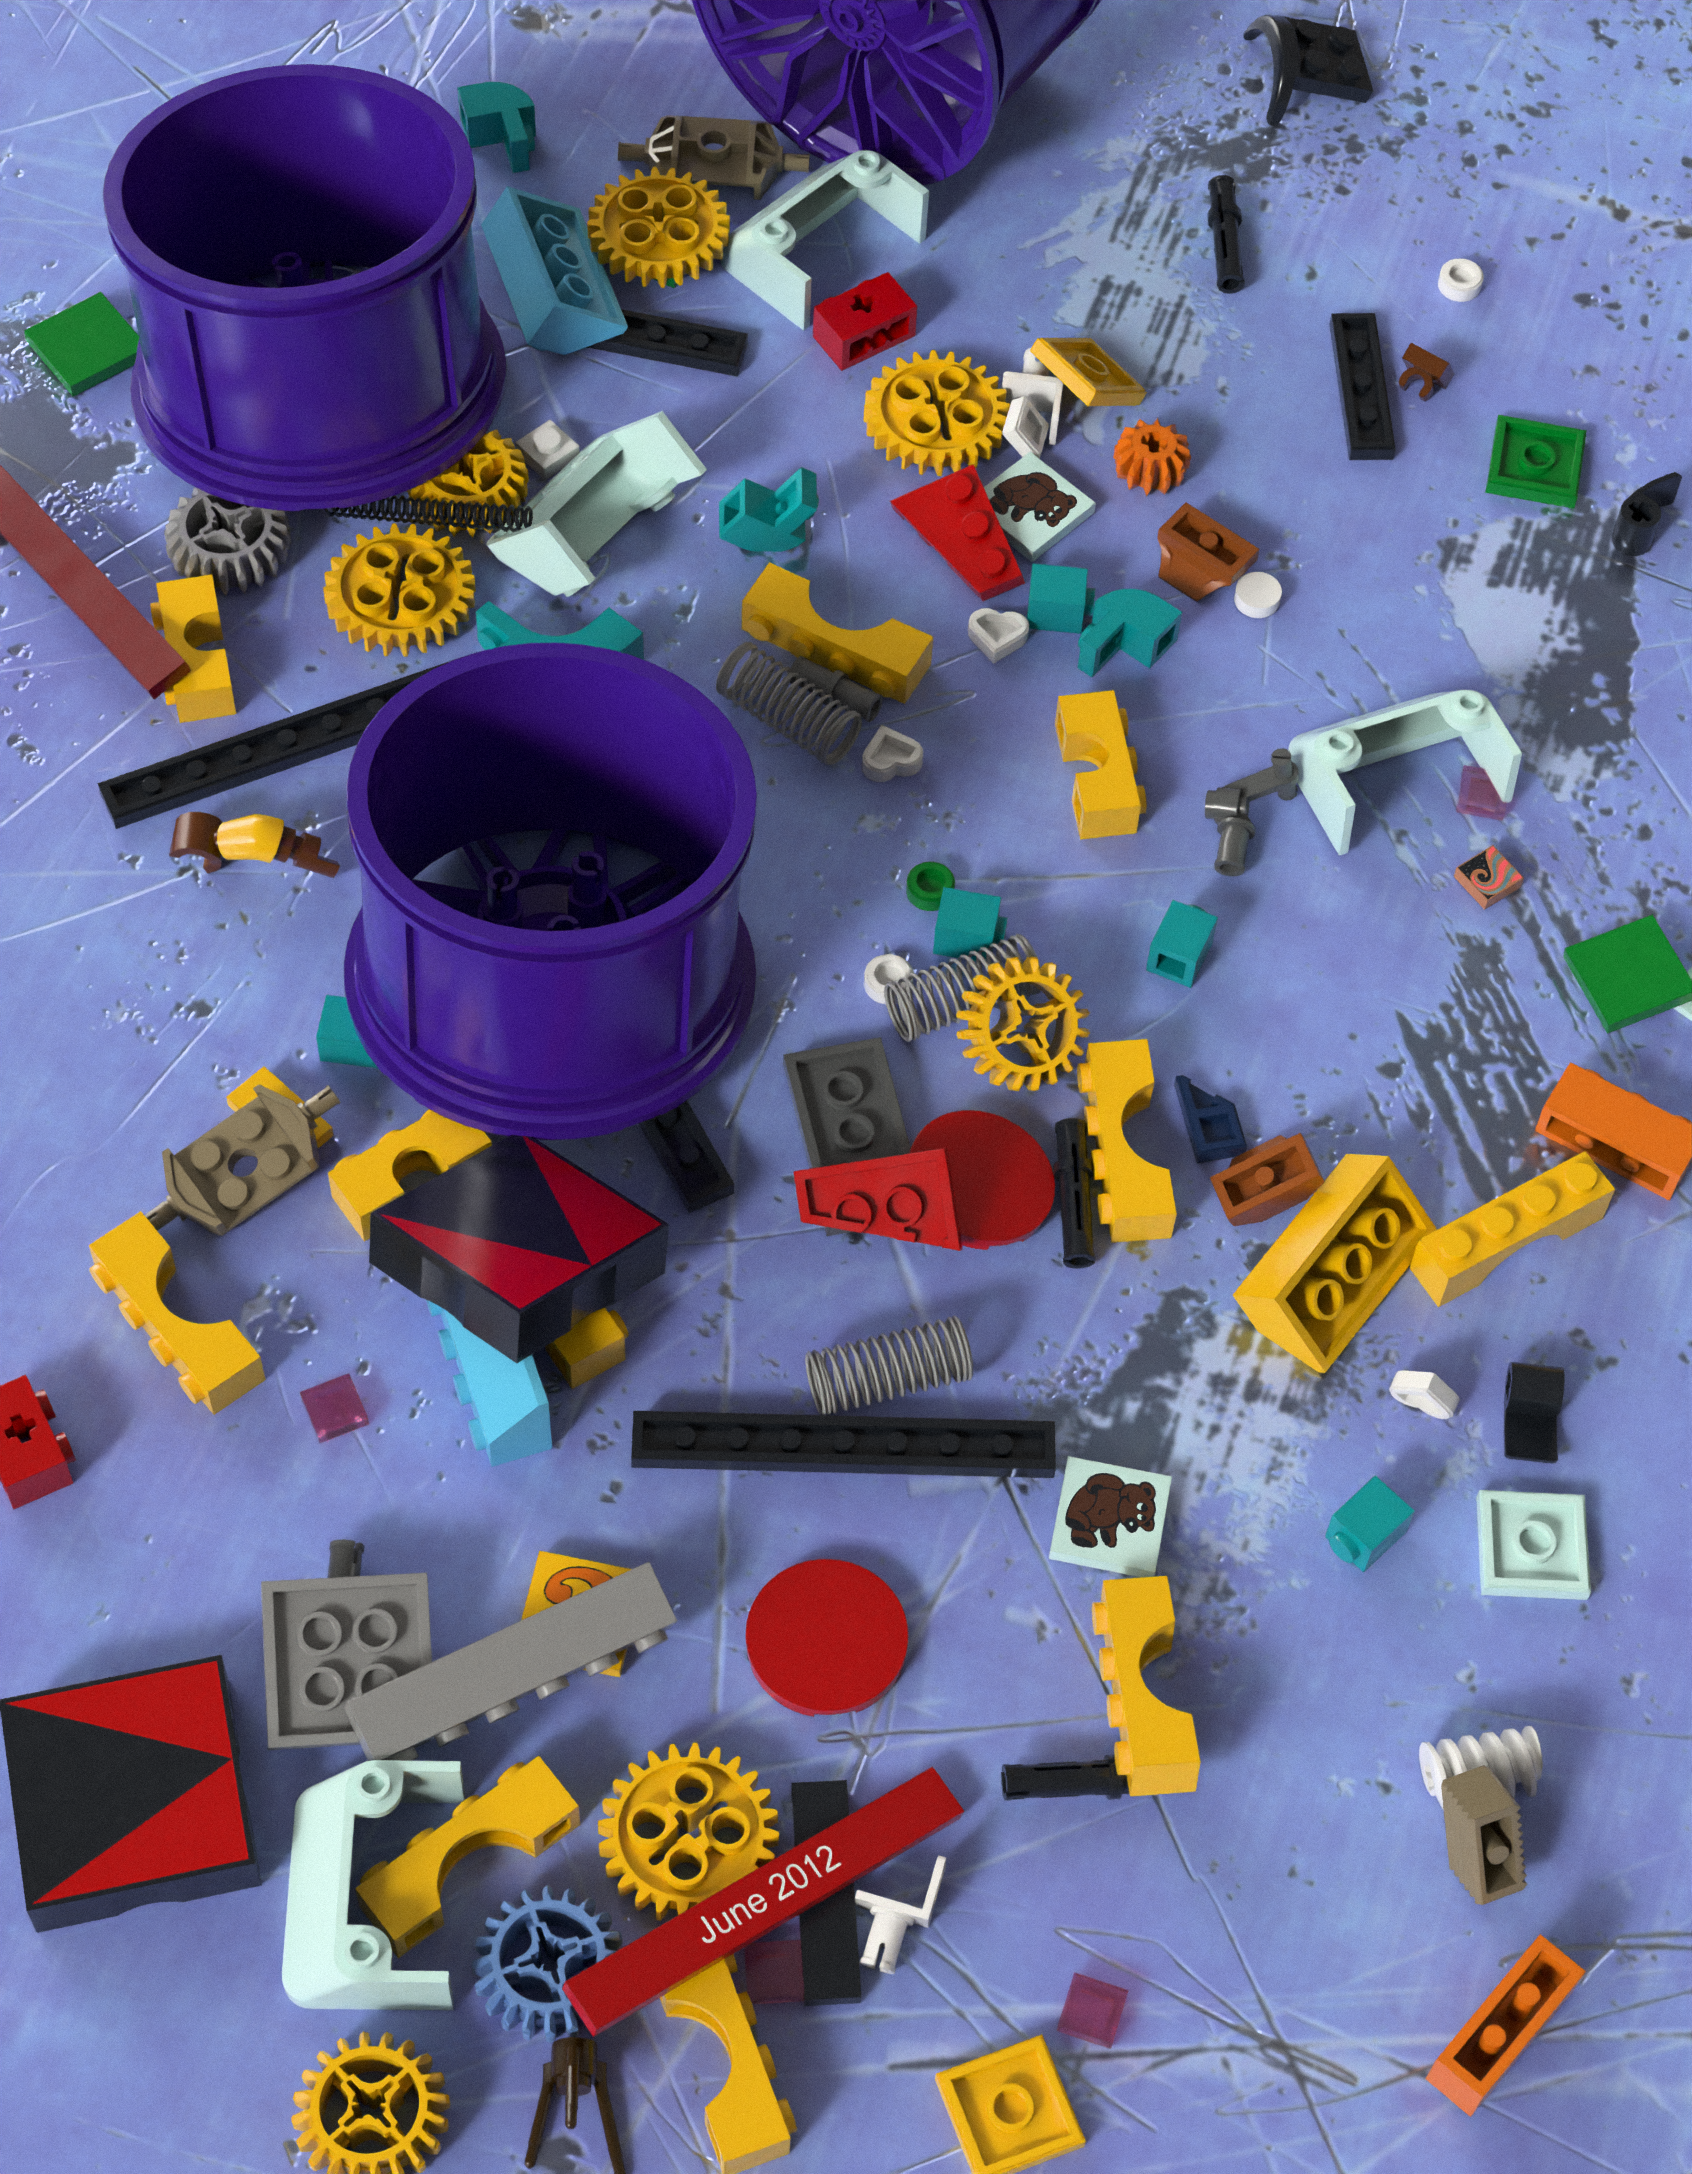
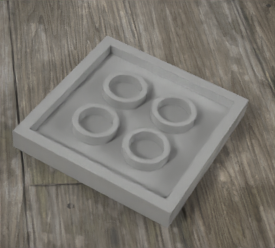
[261,1573,435,1750]

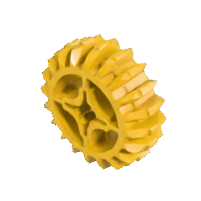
[406,429,529,538]
[956,957,1090,1091]
[291,2031,450,2174]

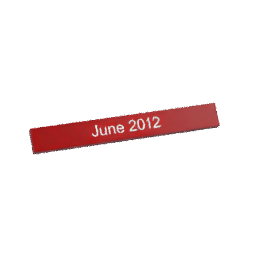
[562,1766,964,2037]

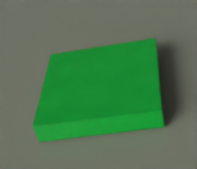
[24,291,139,397]
[1485,415,1587,509]
[1563,914,1692,1034]

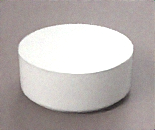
[1438,259,1484,302]
[1234,572,1282,618]
[864,954,913,1005]

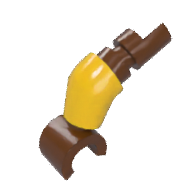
[169,812,340,878]

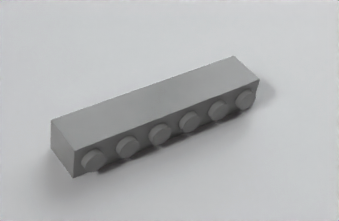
[344,1562,677,1761]

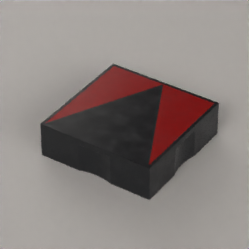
[369,1135,669,1363]
[0,1655,262,1933]

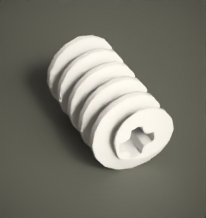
[1419,1726,1543,1810]

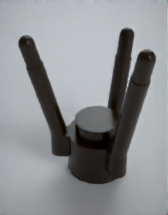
[524,2037,626,2174]

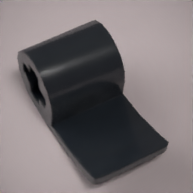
[1612,472,1682,556]
[1503,1362,1565,1464]

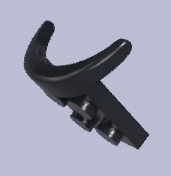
[1243,15,1373,126]

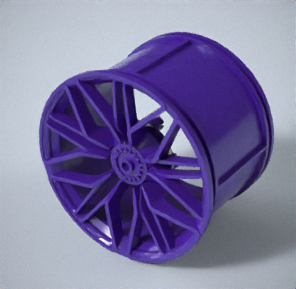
[692,0,1102,185]
[103,64,507,511]
[344,643,757,1140]

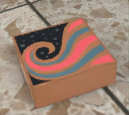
[1454,845,1524,910]

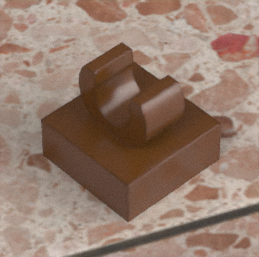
[1399,343,1454,402]

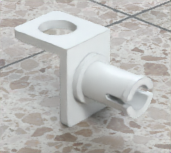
[1002,347,1063,445]
[855,1855,946,1974]

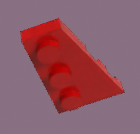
[890,464,1025,601]
[793,1148,963,1251]

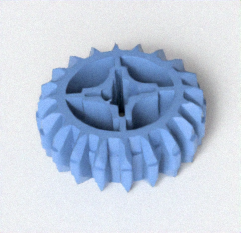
[471,1885,623,2043]

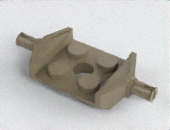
[618,115,810,200]
[145,1084,341,1236]

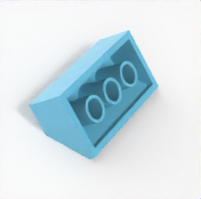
[481,186,628,355]
[426,1300,552,1467]

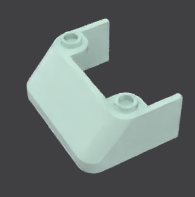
[720,150,929,331]
[486,411,707,597]
[1288,690,1522,856]
[282,1760,465,2010]

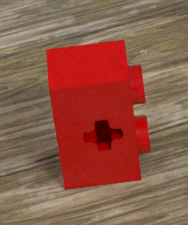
[813,272,917,371]
[0,1375,76,1510]

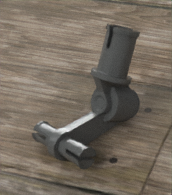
[1205,748,1299,876]

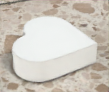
[968,608,1029,664]
[862,725,923,782]
[1389,1370,1460,1419]

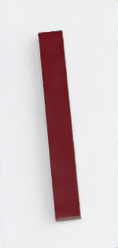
[0,465,191,700]

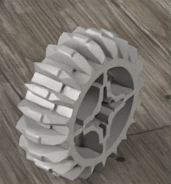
[164,487,291,596]

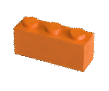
[1535,1062,1692,1201]
[1425,1934,1586,2117]

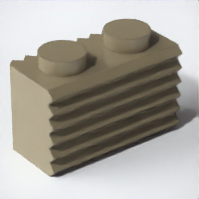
[1441,1765,1527,1905]

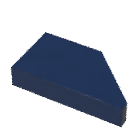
[1174,1075,1247,1163]

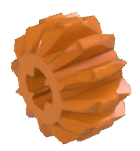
[1113,418,1191,496]

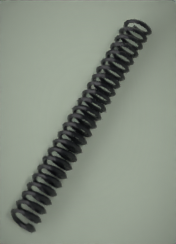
[324,495,533,532]

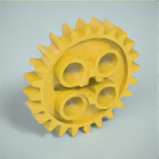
[587,167,730,288]
[863,350,1010,476]
[323,523,476,657]
[598,1742,779,1921]

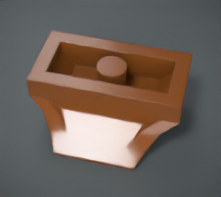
[1157,502,1260,602]
[1210,1133,1325,1226]

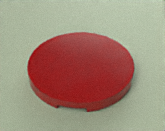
[908,1110,1055,1250]
[746,1559,908,1717]

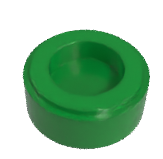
[906,862,955,911]

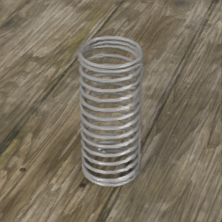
[716,642,862,765]
[884,934,1041,1042]
[805,1315,974,1415]

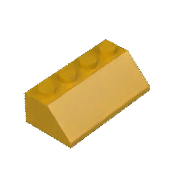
[1233,1154,1437,1373]

